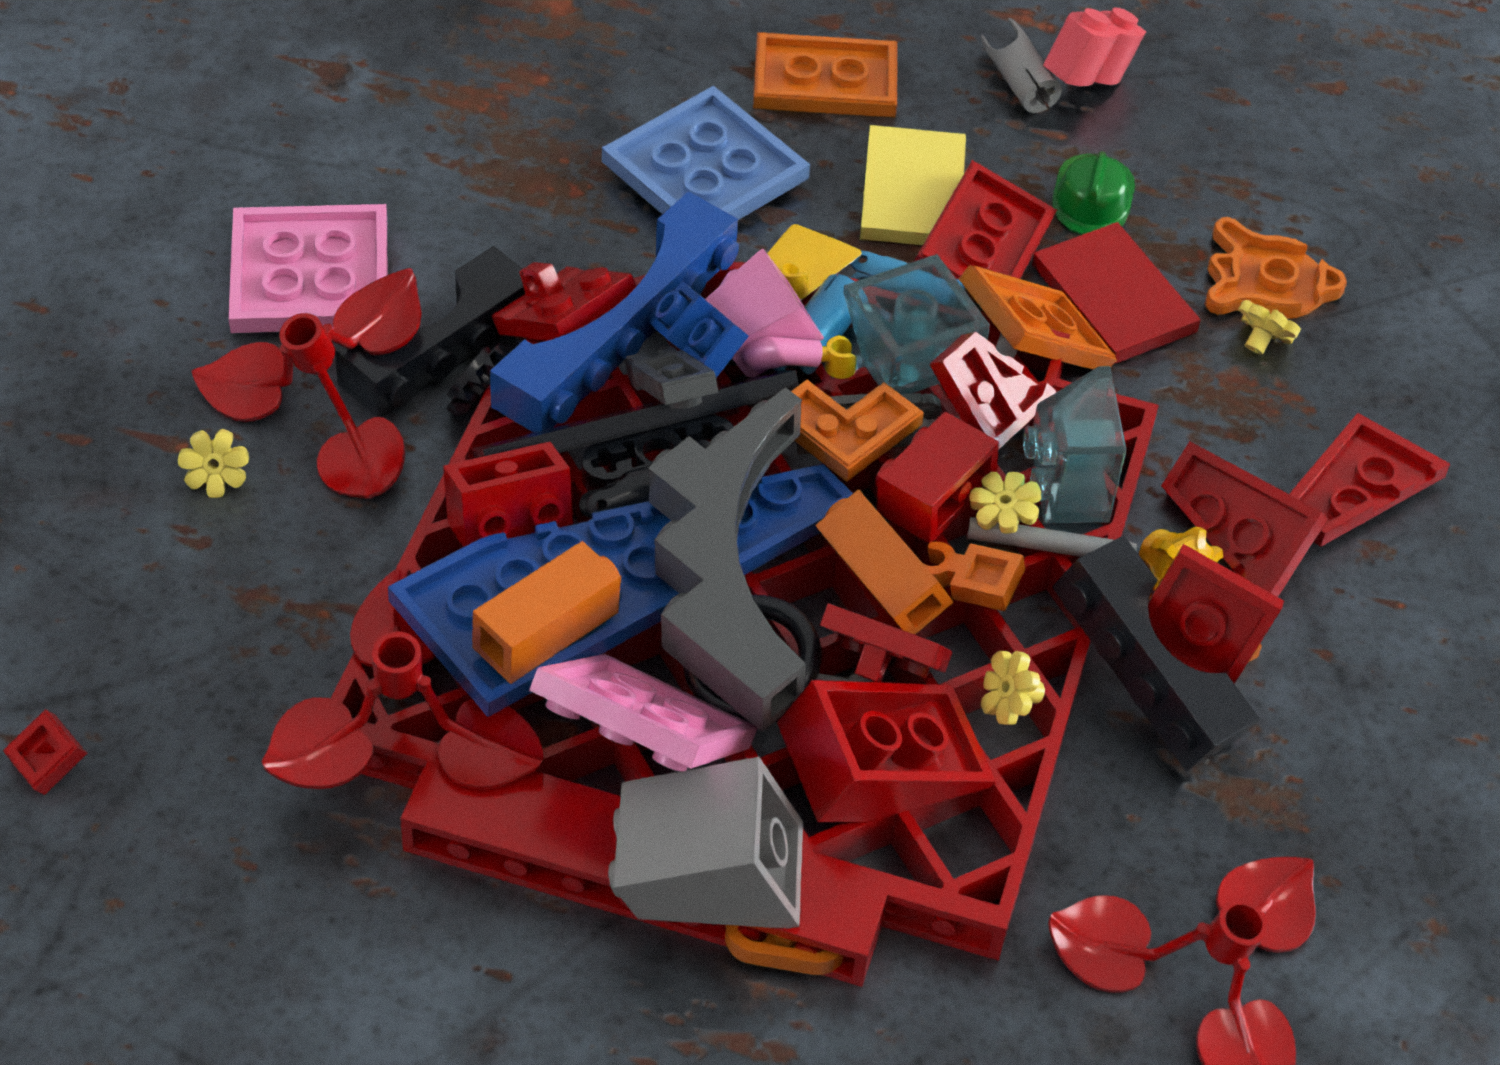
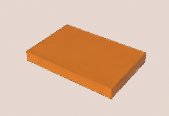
[753,32,898,118]
[959,265,1117,373]

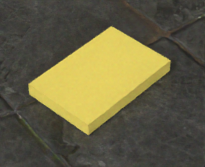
[860,125,966,245]

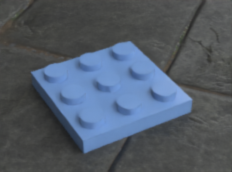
[602,86,810,220]

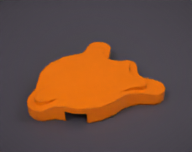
[1204,217,1347,319]

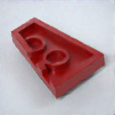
[1289,413,1450,547]
[1161,441,1328,597]

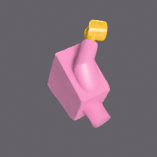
[706,248,856,379]

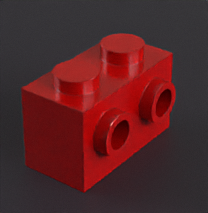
[875,411,999,543]
[443,441,573,547]

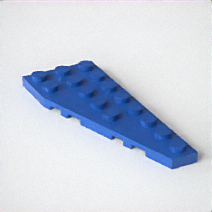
[388,464,853,717]

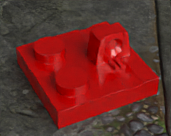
[492,262,637,341]
[1148,544,1284,684]
[820,603,953,682]

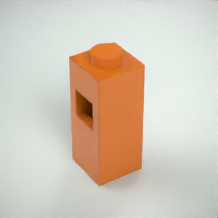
[815,489,954,635]
[472,541,621,684]

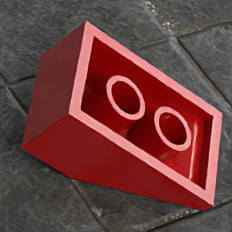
[777,680,996,822]

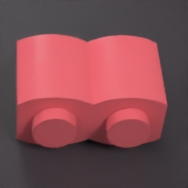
[1043,7,1146,86]

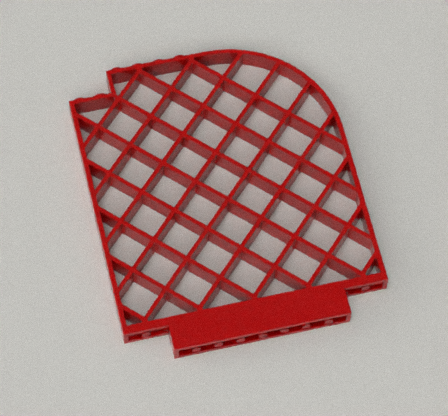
[330,262,1159,987]

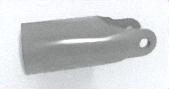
[981,17,1062,113]

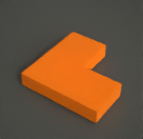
[791,380,924,482]

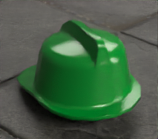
[1052,151,1135,235]

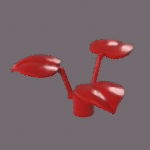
[192,268,421,499]
[262,568,544,790]
[1048,857,1316,1065]

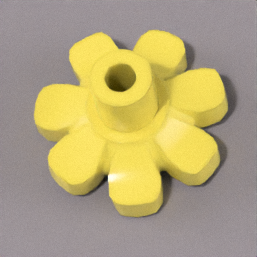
[1238,300,1301,355]
[177,429,249,498]
[969,472,1041,534]
[981,651,1045,725]

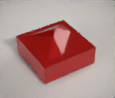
[3,709,88,795]

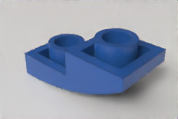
[650,281,749,378]

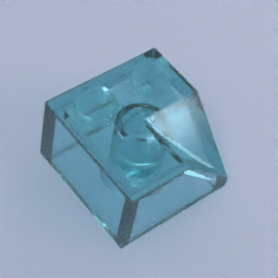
[843,254,990,394]
[1023,366,1127,523]

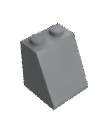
[609,757,803,929]

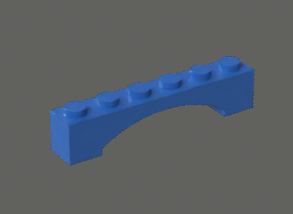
[490,191,739,433]

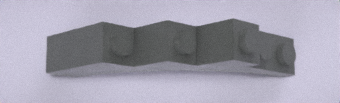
[648,387,806,732]

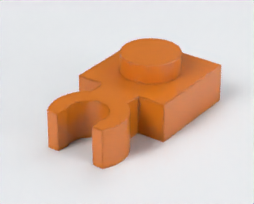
[924,542,1025,611]

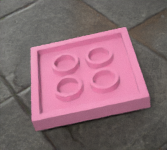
[229,204,388,333]
[529,654,758,771]

